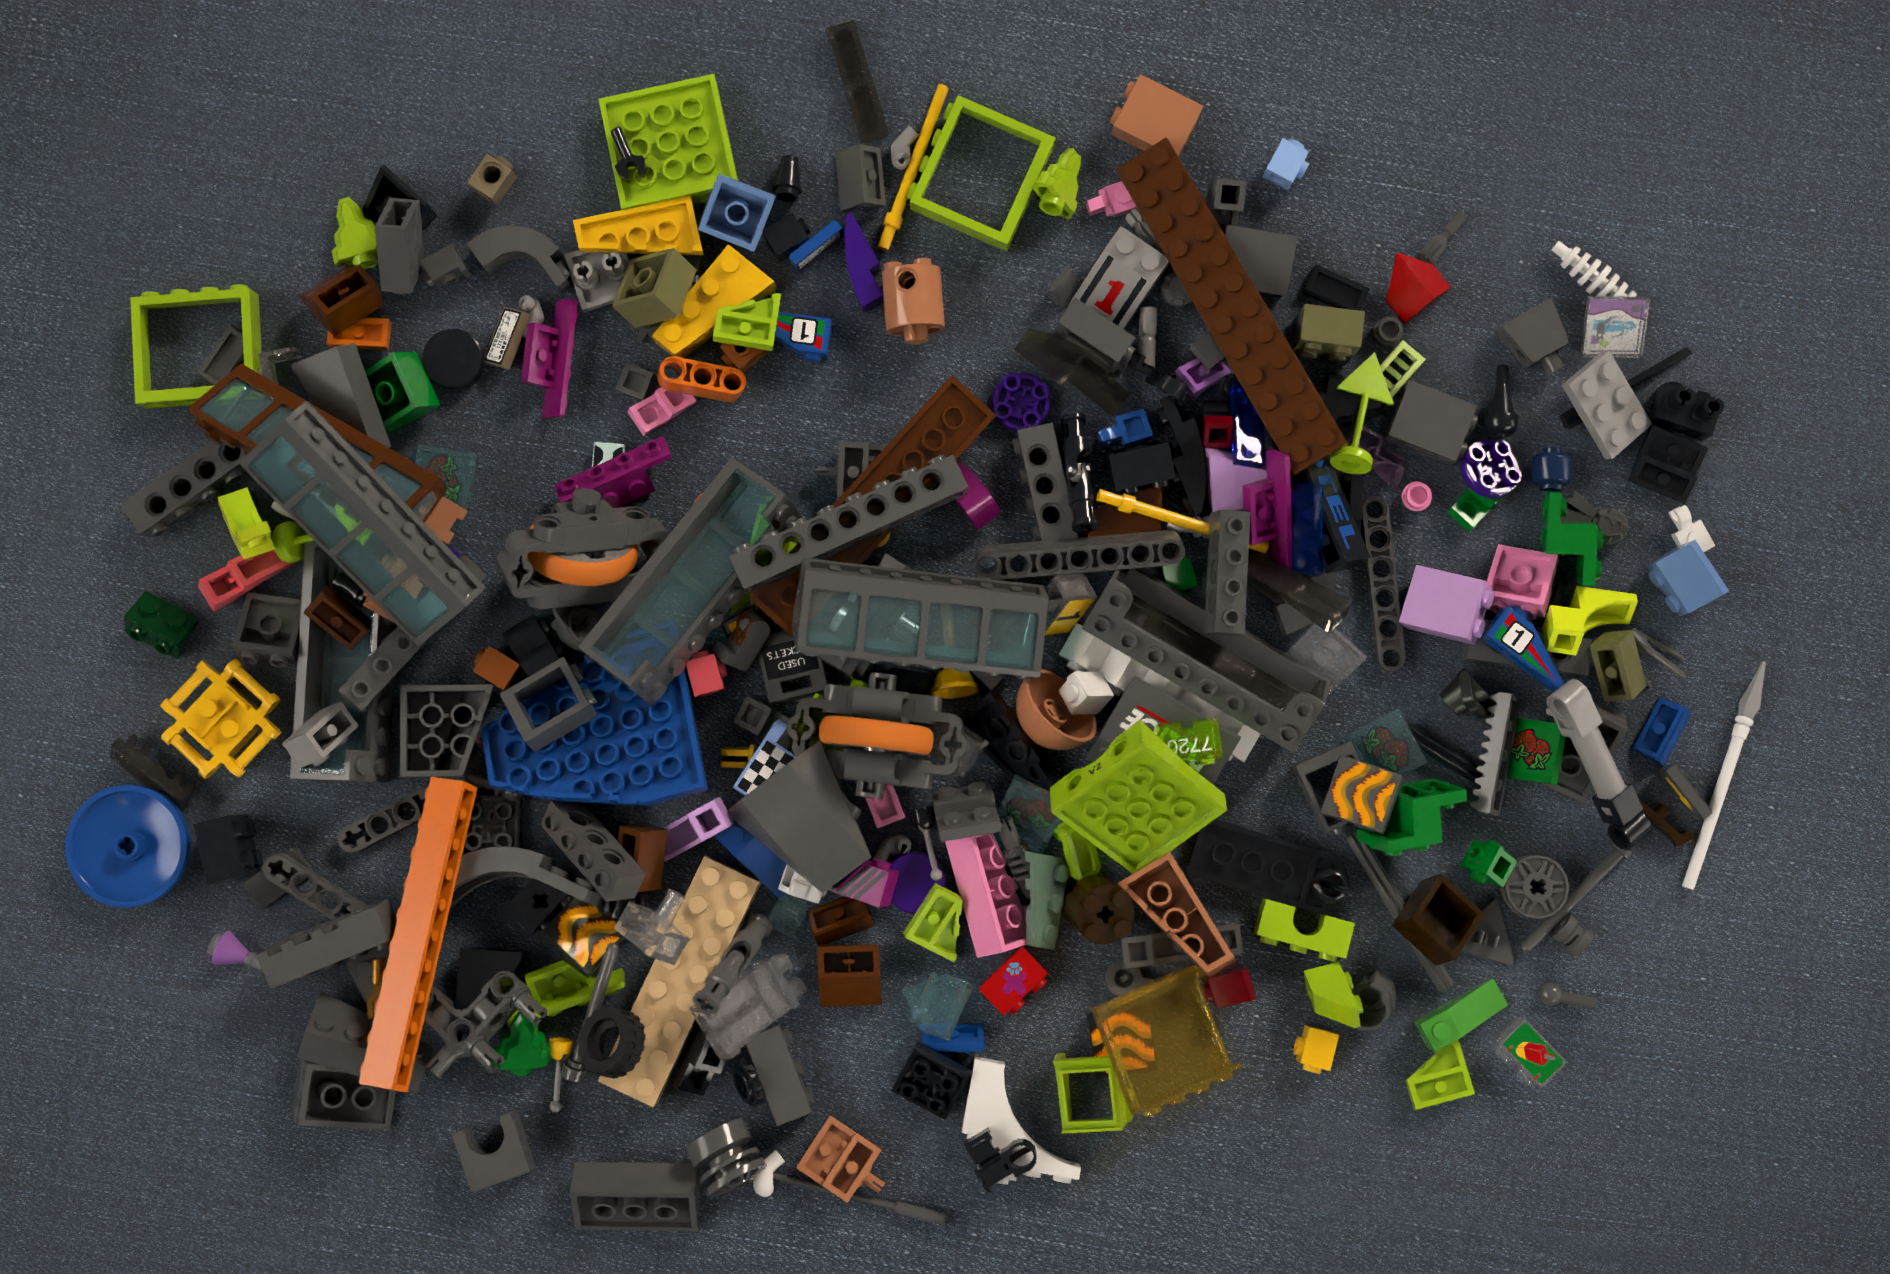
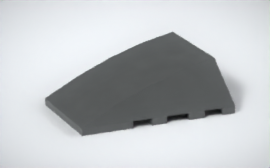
[728,740,871,894]

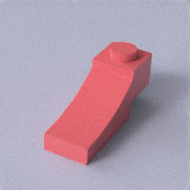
[198,550,297,612]

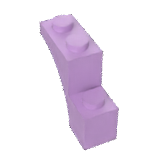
[664,797,735,862]

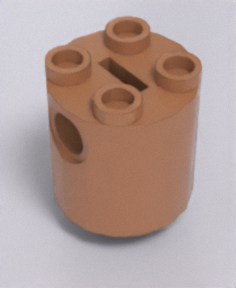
[882,258,945,344]

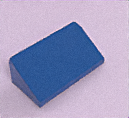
[1632,697,1691,766]

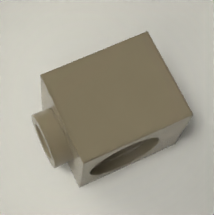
[467,154,517,206]

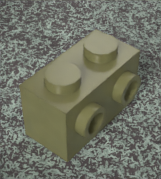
[1590,630,1647,702]

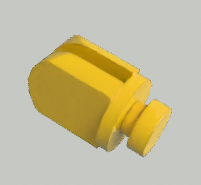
[720,744,757,768]

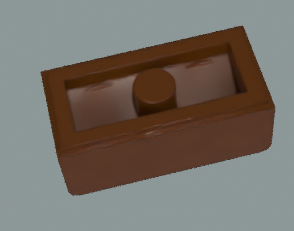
[303,585,373,651]
[806,896,875,945]

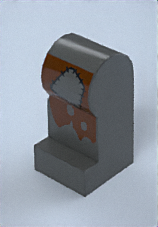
[713,610,770,672]

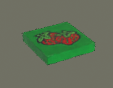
[1507,718,1566,785]

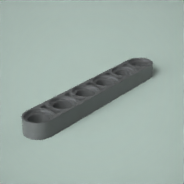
[1361,496,1406,672]

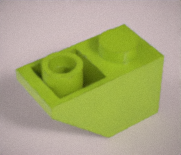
[1304,961,1364,1028]

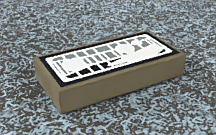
[483,307,531,370]

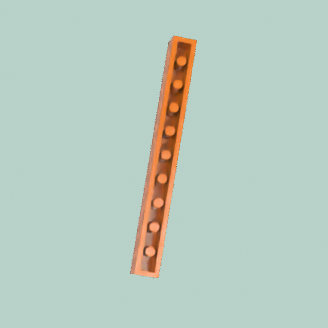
[359,777,478,1093]

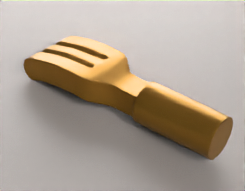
[368,958,384,1020]

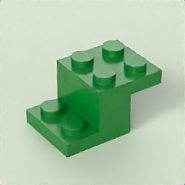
[1540,491,1603,586]
[1357,778,1467,856]

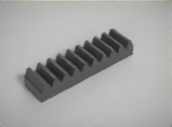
[1470,692,1521,817]

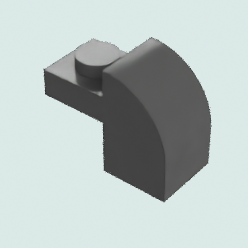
[1206,178,1247,230]

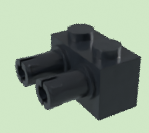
[1648,381,1724,441]

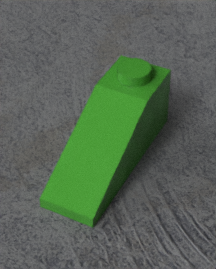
[1413,978,1508,1052]

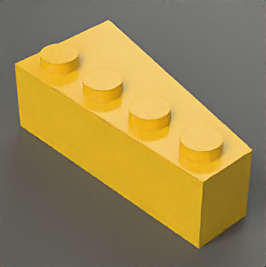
[652,244,777,358]

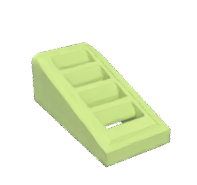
[1380,340,1426,397]

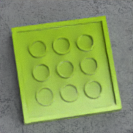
[598,74,739,210]
[1050,720,1227,874]

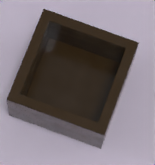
[1392,873,1485,966]

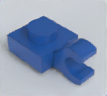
[1097,408,1153,448]

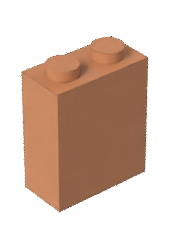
[1110,74,1204,156]

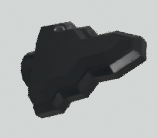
[1316,372,1387,428]

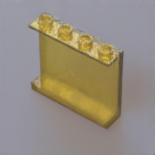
[1091,964,1243,1117]

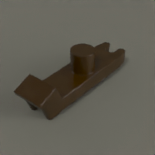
[1639,799,1696,848]

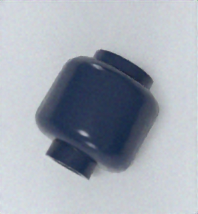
[1531,447,1572,492]

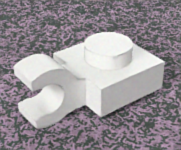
[1668,505,1715,552]

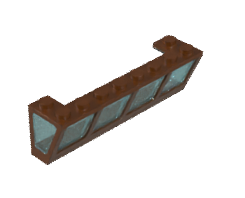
[187,363,448,541]

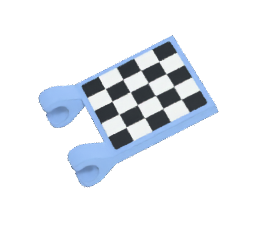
[732,719,796,796]

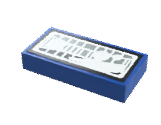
[789,220,843,272]

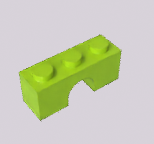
[1253,898,1355,962]

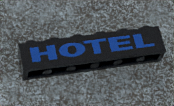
[1265,426,1370,574]

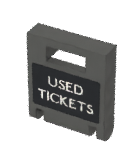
[758,628,828,705]

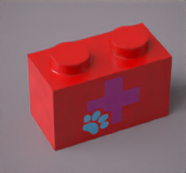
[978,946,1048,1016]

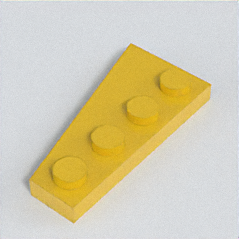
[573,196,704,255]

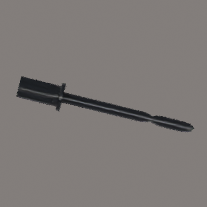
[1559,347,1692,430]

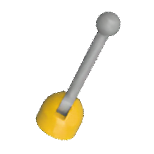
[549,1037,574,1113]

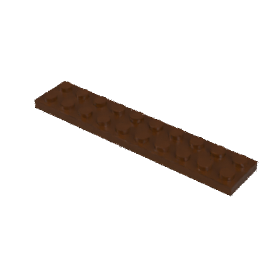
[748,375,996,638]

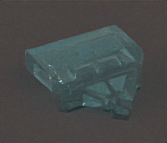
[902,971,973,1041]

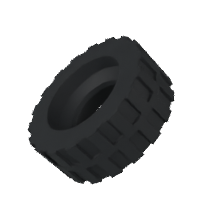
[578,1006,646,1079]

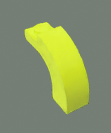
[218,487,275,560]

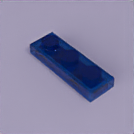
[1230,380,1266,469]
[1292,481,1324,576]

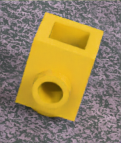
[1293,1025,1339,1074]

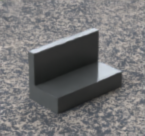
[835,144,886,212]

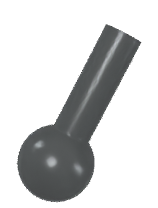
[1537,982,1597,1010]

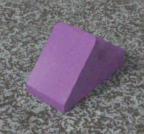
[1175,358,1231,401]

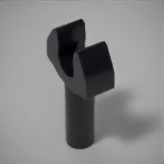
[611,127,647,184]

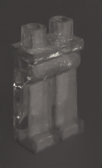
[689,953,807,1059]

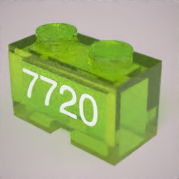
[1156,717,1222,765]

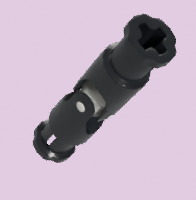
[1060,413,1098,533]

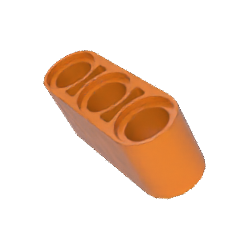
[657,357,746,402]

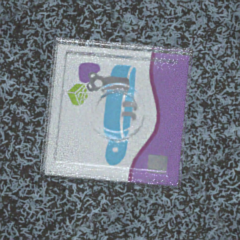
[1580,296,1650,358]

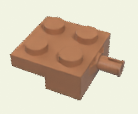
[796,1115,885,1203]

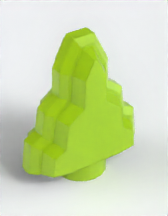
[1033,148,1081,219]
[332,197,378,269]

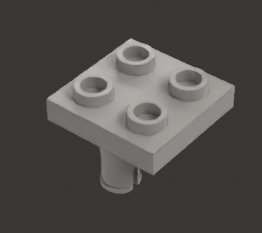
[564,250,630,312]

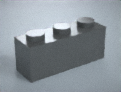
[744,1023,816,1126]

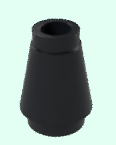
[772,155,802,202]

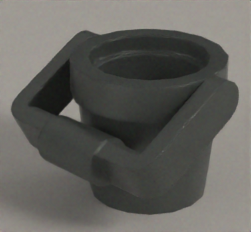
[1439,668,1490,719]

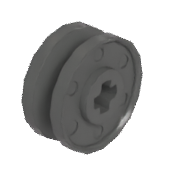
[1499,855,1569,919]

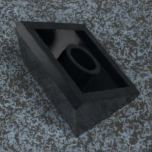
[362,165,438,232]

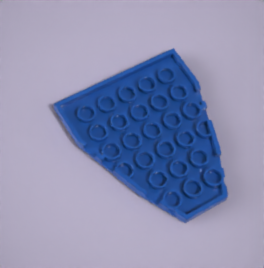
[481,621,708,806]

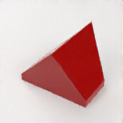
[1385,252,1451,324]

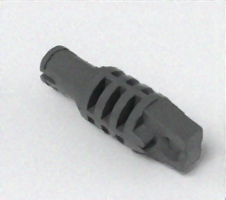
[998,817,1032,899]

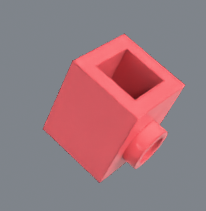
[686,650,728,698]

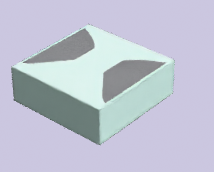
[592,442,625,467]

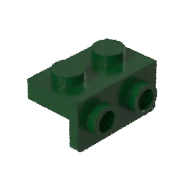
[124,591,198,659]

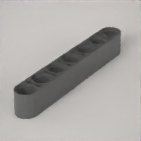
[974,530,1185,580]

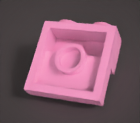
[1487,544,1559,620]

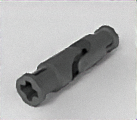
[692,913,773,1015]

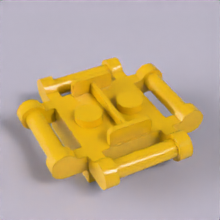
[160,658,282,780]

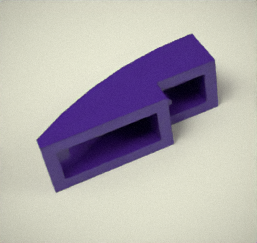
[844,212,884,313]

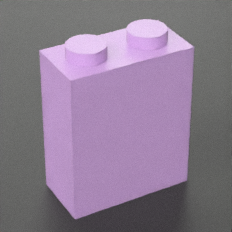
[1399,565,1494,645]

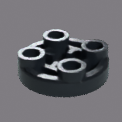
[422,329,484,389]

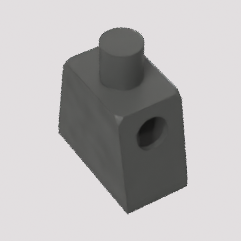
[1496,298,1569,376]

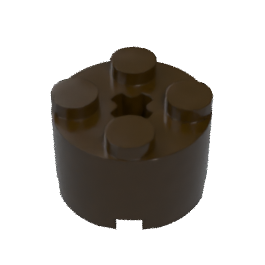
[1065,875,1135,944]

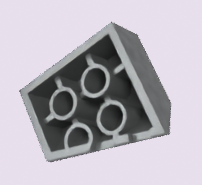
[400,684,494,779]

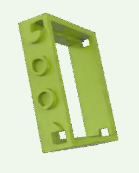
[907,95,1056,252]
[130,284,264,409]

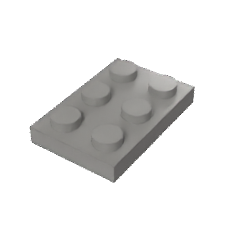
[1561,350,1652,459]

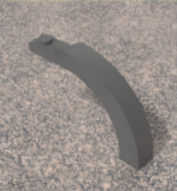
[449,846,602,911]

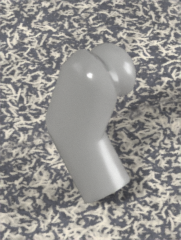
[891,125,919,170]
[518,295,544,338]

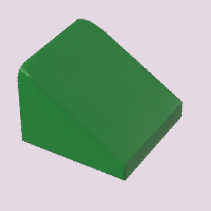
[1159,556,1198,592]

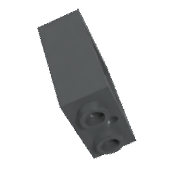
[1055,298,1136,374]
[500,657,598,752]
[1291,741,1360,836]

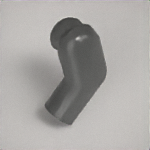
[871,835,912,862]

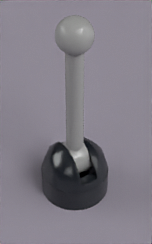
[909,807,942,881]

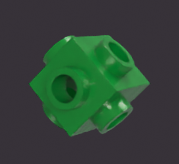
[1460,840,1517,888]

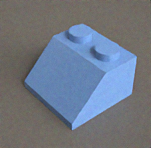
[698,173,776,252]
[1646,540,1729,616]

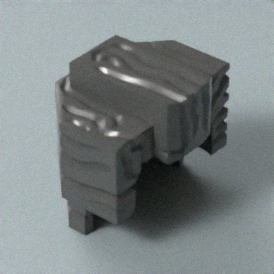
[1352,969,1396,1031]

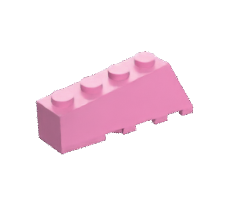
[945,833,1028,958]

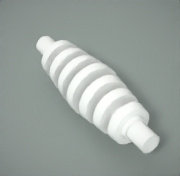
[1551,241,1646,313]

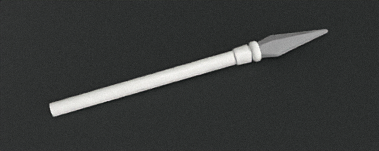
[1682,661,1766,890]

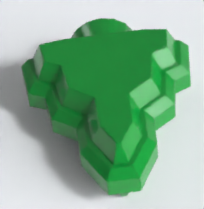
[490,1012,552,1076]

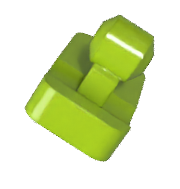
[1053,822,1101,881]

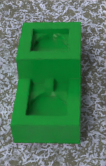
[1446,487,1500,532]

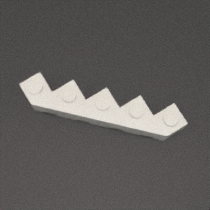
[1059,624,1260,762]

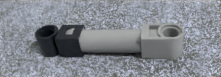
[1546,679,1652,850]

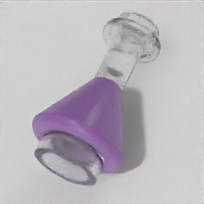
[207,931,265,978]

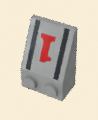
[1068,226,1169,330]

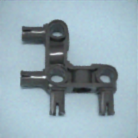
[424,971,548,1079]

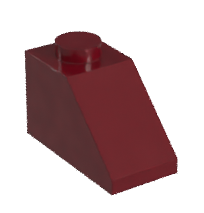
[1202,966,1257,1008]

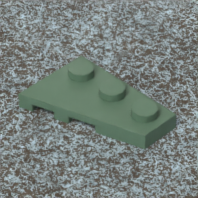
[1025,851,1069,949]

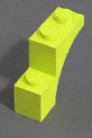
[1542,586,1638,655]

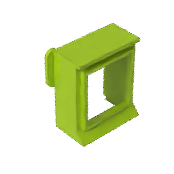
[1053,1050,1133,1134]

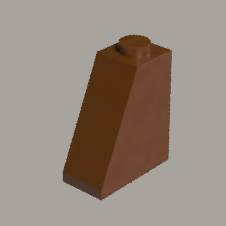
[1081,487,1162,548]

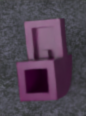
[938,459,1001,530]

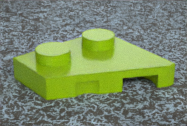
[713,293,781,351]
[903,883,963,962]
[1405,1039,1475,1110]

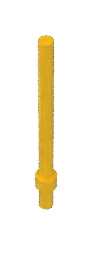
[877,84,949,251]
[1096,489,1269,553]

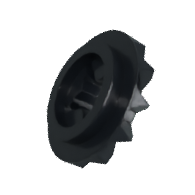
[732,1059,764,1107]

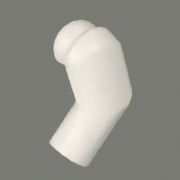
[753,1150,785,1197]

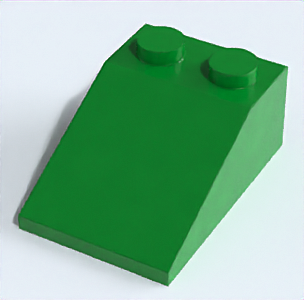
[365,352,440,434]

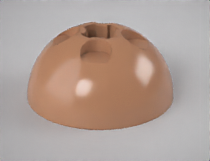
[1016,669,1097,751]

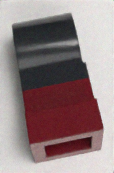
[1201,400,1233,448]

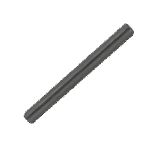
[1346,831,1454,992]

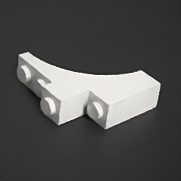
[961,1056,1081,1184]

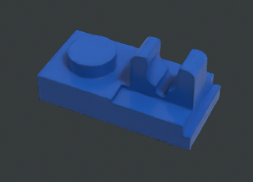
[923,1023,985,1059]

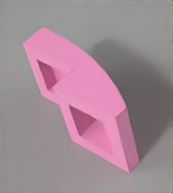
[627,387,697,437]

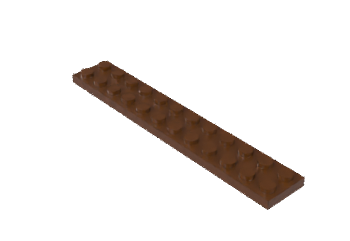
[1116,137,1348,476]

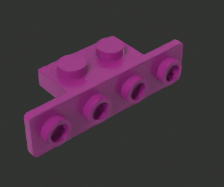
[521,299,578,419]
[554,437,672,508]
[1243,449,1294,570]

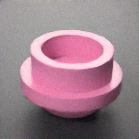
[1401,481,1432,512]

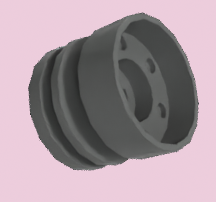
[685,1118,767,1198]

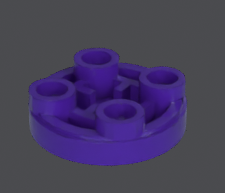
[991,373,1051,433]
[1460,440,1522,499]
[890,852,946,914]

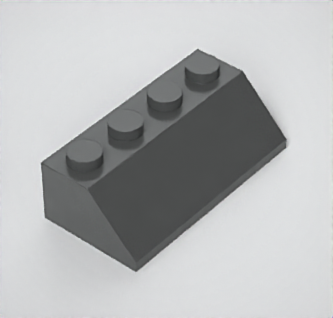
[570,1161,700,1232]

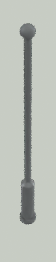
[773,1173,946,1227]

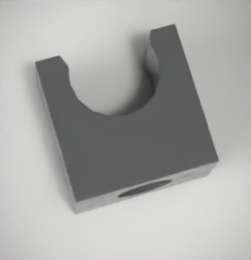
[451,1108,537,1193]

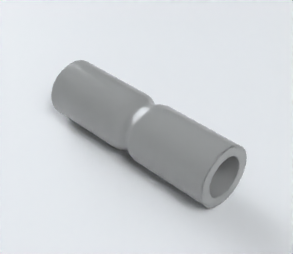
[1138,307,1158,368]

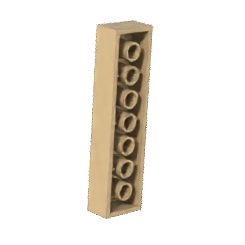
[598,856,762,1107]

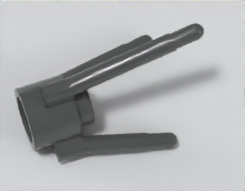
[1630,627,1687,689]

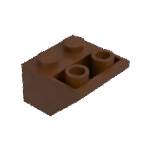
[299,265,384,336]
[817,943,882,1007]

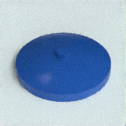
[65,785,191,908]

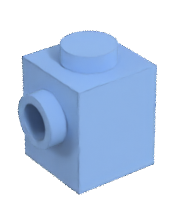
[1263,138,1310,190]

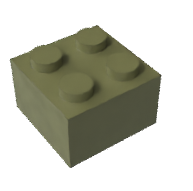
[612,248,696,328]
[1292,304,1365,362]

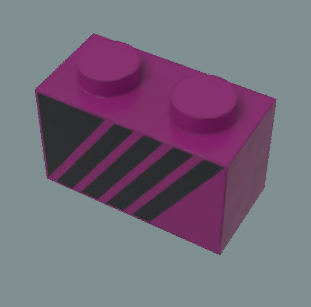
[828,858,900,907]

